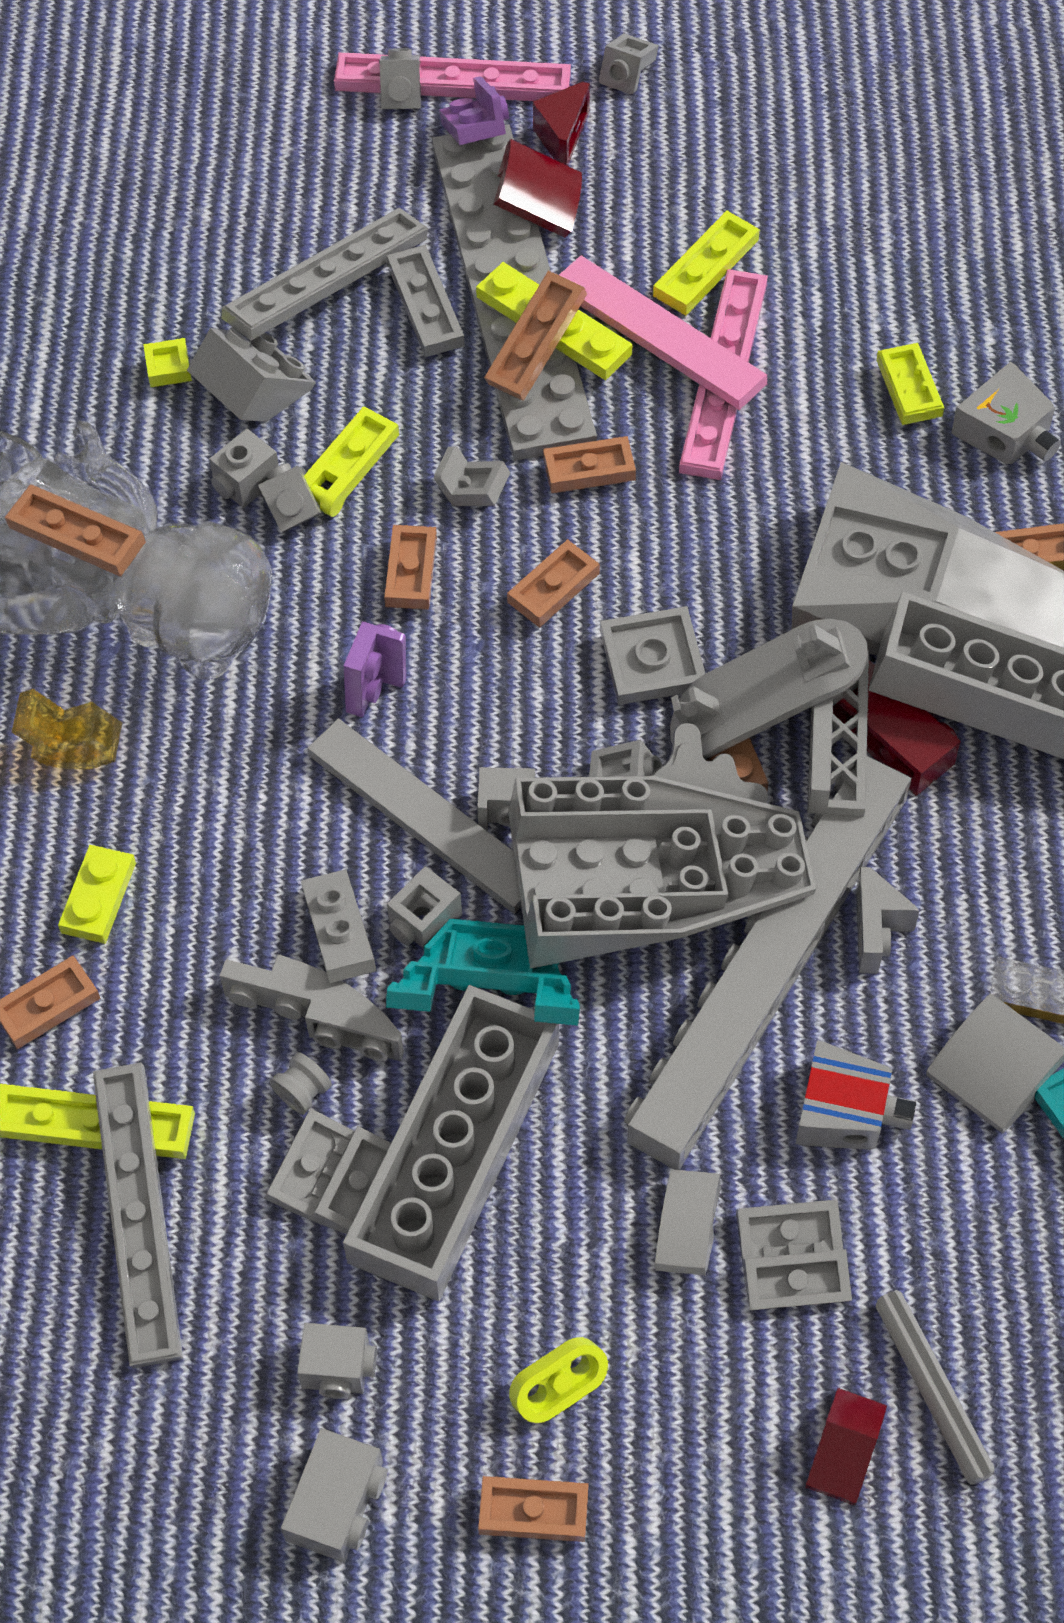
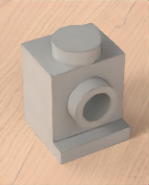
[477,767,535,831]
[387,866,462,949]

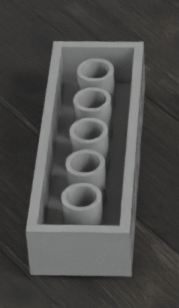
[869,591,1064,759]
[343,985,559,1302]

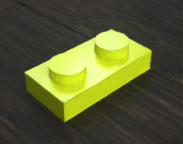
[58,844,136,944]

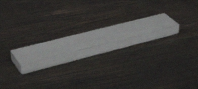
[221,207,428,341]
[307,718,522,914]
[93,1062,183,1369]

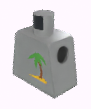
[951,361,1061,464]

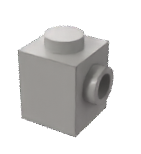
[209,428,279,508]
[297,1323,377,1399]

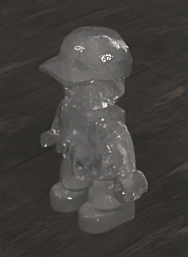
[0,420,272,681]

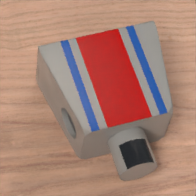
[795,1041,916,1150]

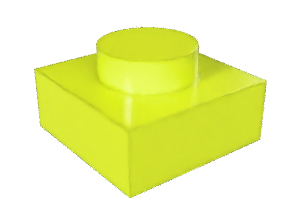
[143,338,192,387]

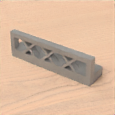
[807,650,869,816]

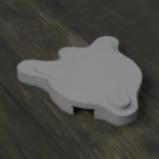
[652,723,768,803]

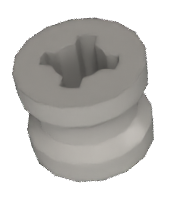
[269,1052,332,1115]

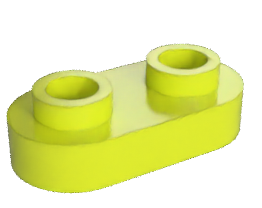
[509,1337,608,1423]

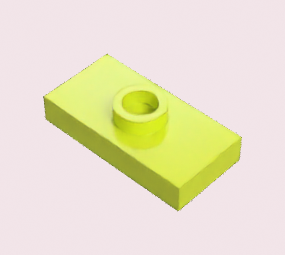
[876,343,944,425]

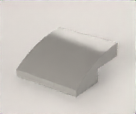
[926,993,1064,1134]
[264,1108,391,1234]
[736,1199,852,1310]

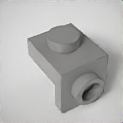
[379,48,421,109]
[434,446,510,506]
[258,463,322,533]

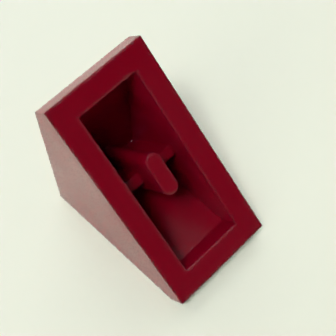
[533,82,590,166]
[805,1388,887,1506]

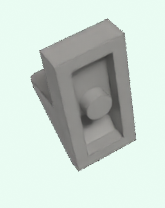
[856,867,919,974]

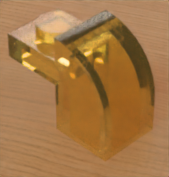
[12,689,122,770]

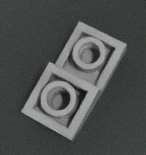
[655,1169,721,1276]

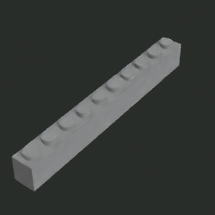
[624,756,911,1170]

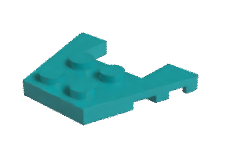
[386,919,580,1026]

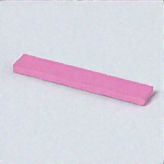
[334,52,571,101]
[559,255,767,410]
[679,269,768,480]

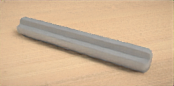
[876,1290,994,1485]

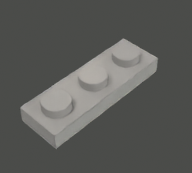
[387,245,465,357]

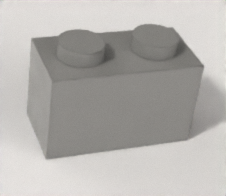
[281,1428,388,1563]

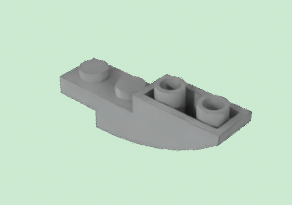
[220,954,404,1061]

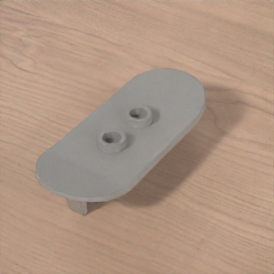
[670,618,868,760]

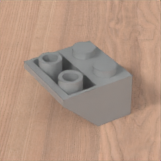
[187,327,316,422]

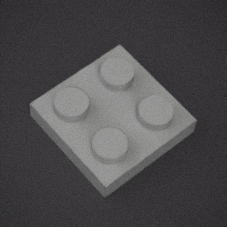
[600,606,705,705]

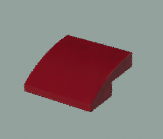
[493,139,582,238]

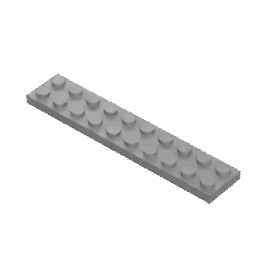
[432,124,597,461]

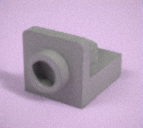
[599,33,659,94]
[589,740,662,777]

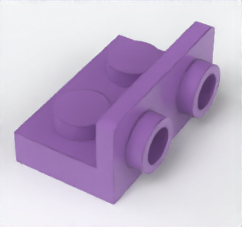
[439,76,509,145]
[344,621,406,717]

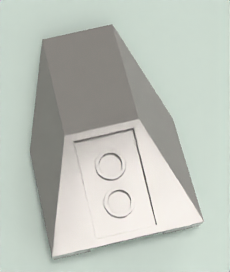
[791,462,1064,656]
[508,776,816,969]

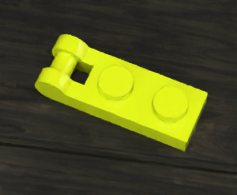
[304,406,399,517]

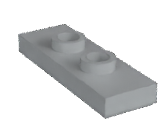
[301,869,377,983]

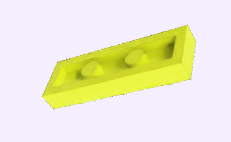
[653,210,760,316]

